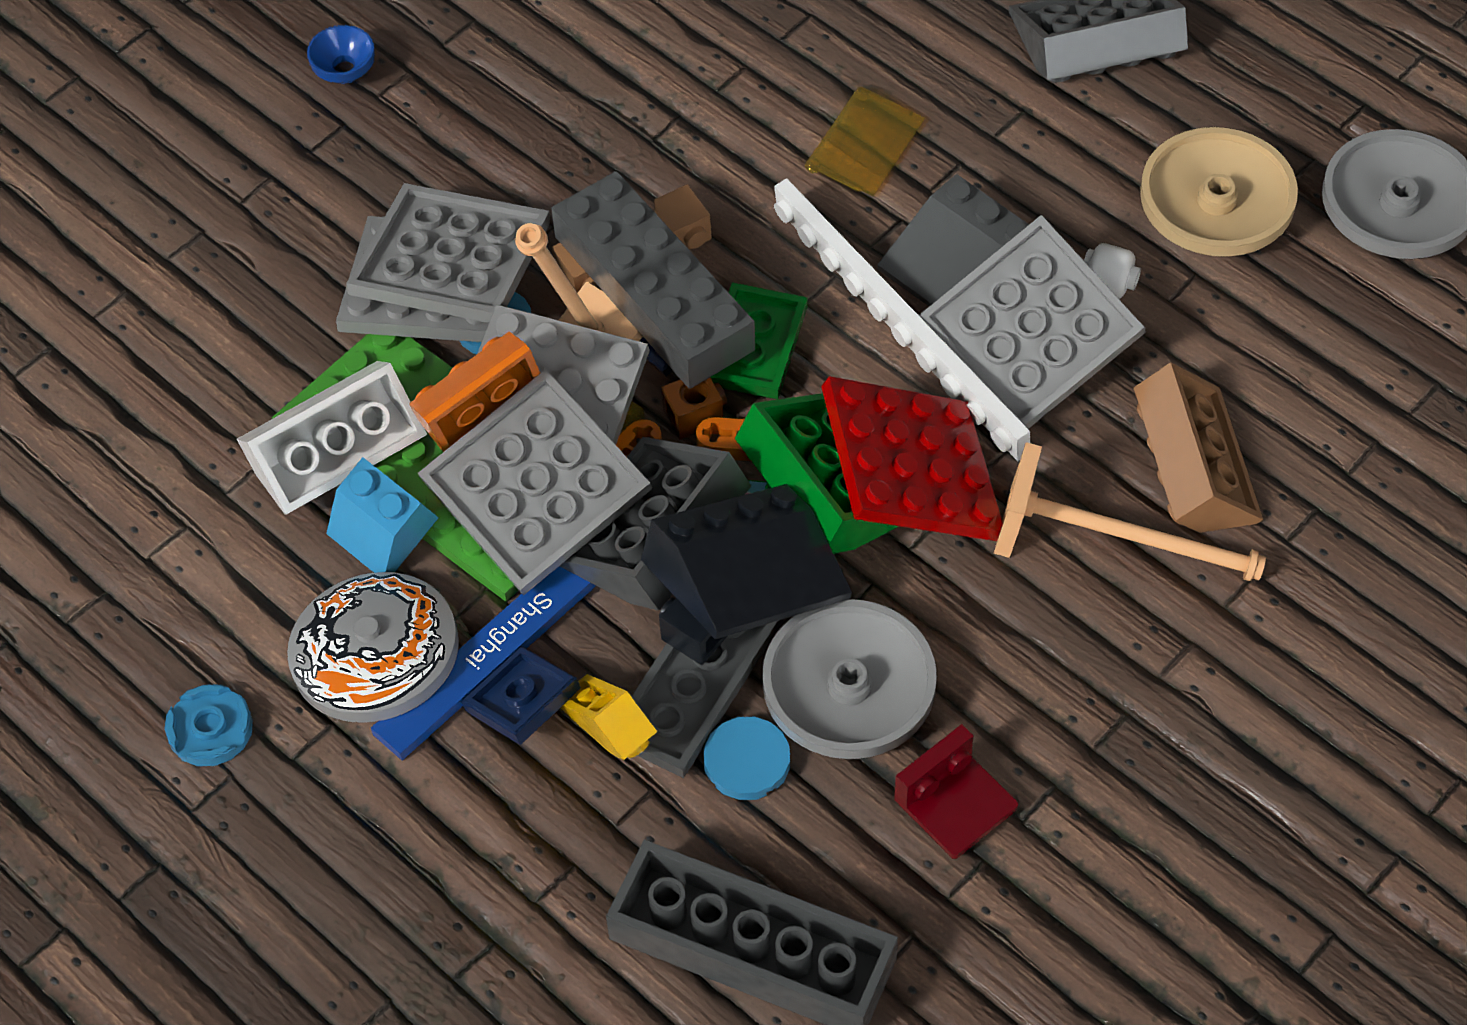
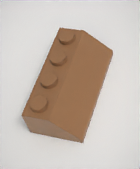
[1134,362,1263,533]

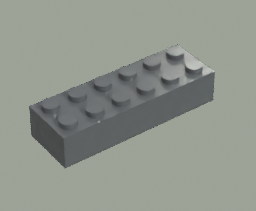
[551,171,755,389]
[606,840,898,1025]

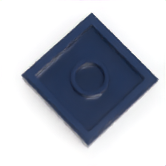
[461,646,581,745]

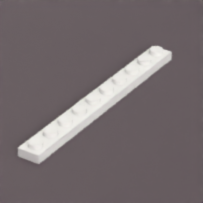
[774,178,1030,461]

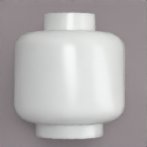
[1084,243,1141,299]

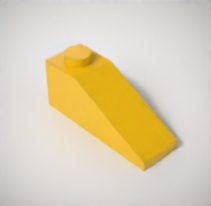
[560,674,657,760]

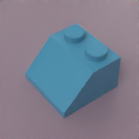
[326,457,439,573]

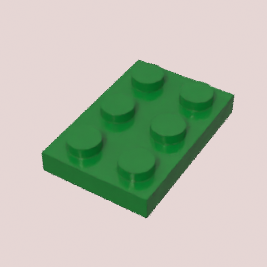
[710,282,808,400]

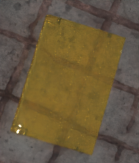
[805,87,925,197]

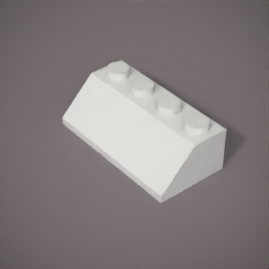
[237,361,428,515]

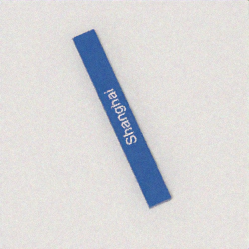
[371,566,596,761]

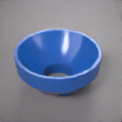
[307,25,375,84]

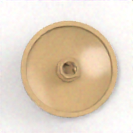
[1140,127,1298,256]

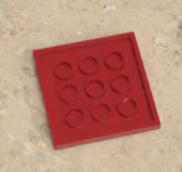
[821,376,1003,541]

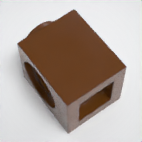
[661,377,727,440]

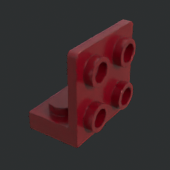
[894,724,1018,859]

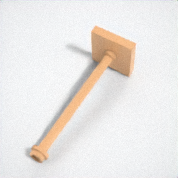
[515,223,643,341]
[994,442,1266,581]

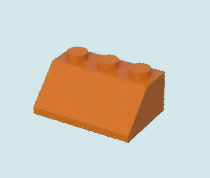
[409,331,540,452]

